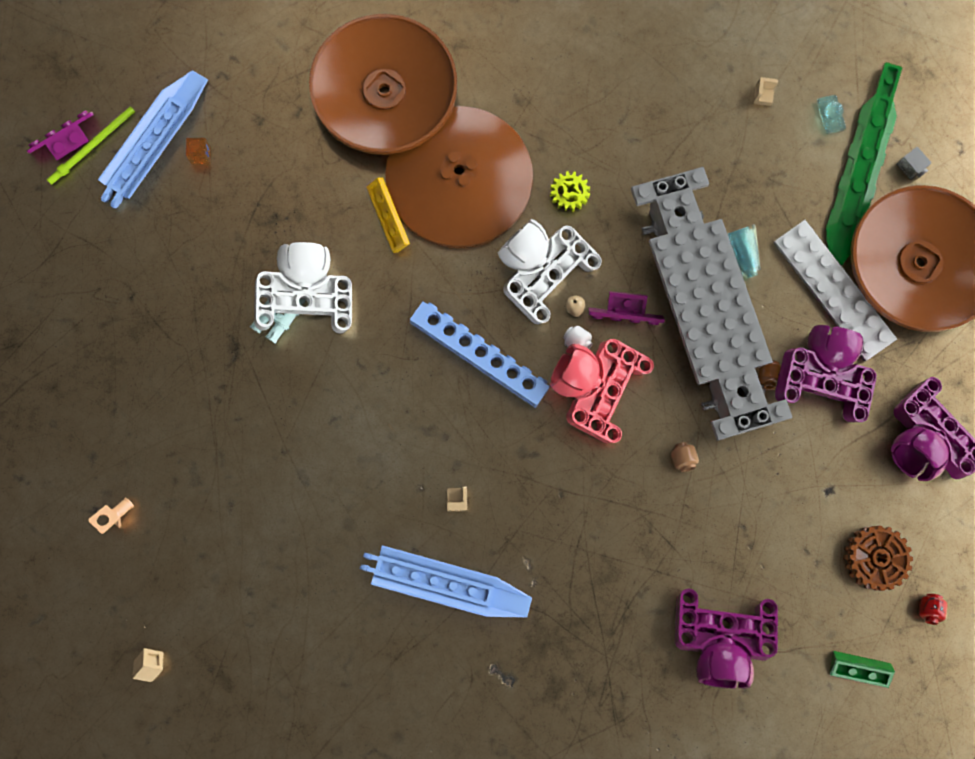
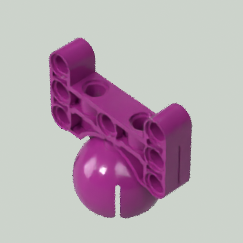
[775,325,877,422]
[891,377,975,481]
[674,588,778,689]

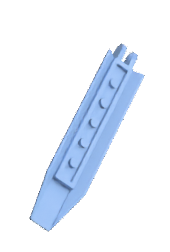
[98,70,208,208]
[360,546,532,617]

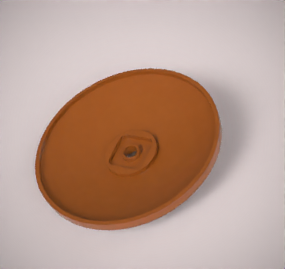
[309,14,457,154]
[385,106,533,248]
[850,185,975,332]

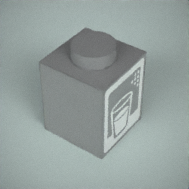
[897,147,932,180]

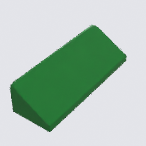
[829,651,895,688]

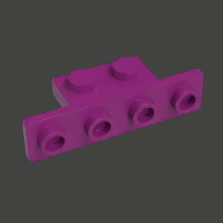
[27,110,94,160]
[588,291,665,325]

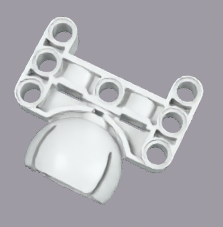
[497,219,602,324]
[254,242,352,334]

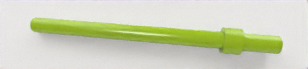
[46,106,135,185]

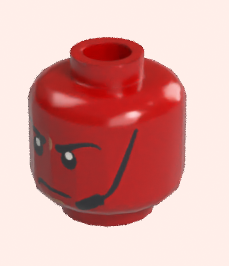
[919,593,948,625]

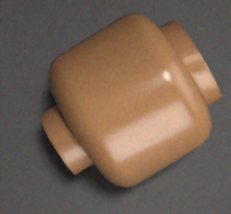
[671,442,699,472]

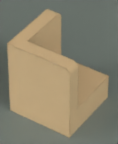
[753,77,778,106]
[447,487,467,512]
[133,648,163,682]

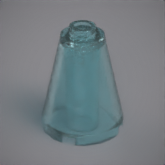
[728,224,761,278]

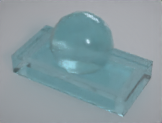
[817,95,846,134]

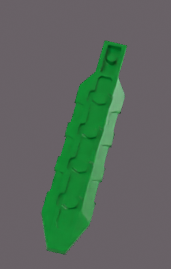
[826,62,903,266]

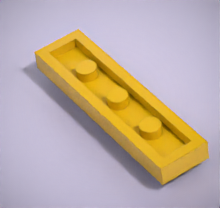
[366,178,410,253]

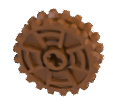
[843,526,913,591]

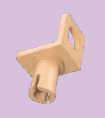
[89,497,134,534]

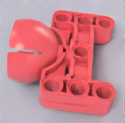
[550,339,654,443]

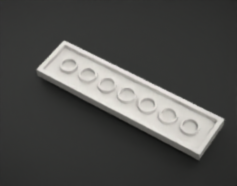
[774,220,897,362]

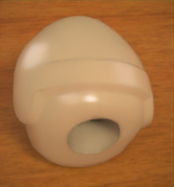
[566,295,585,317]

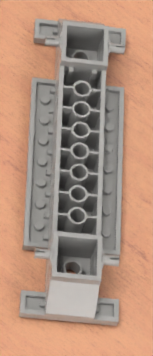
[631,167,793,441]

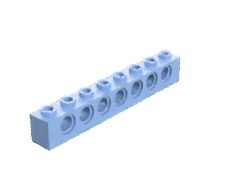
[410,301,550,408]

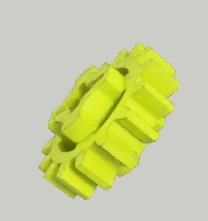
[550,171,590,212]

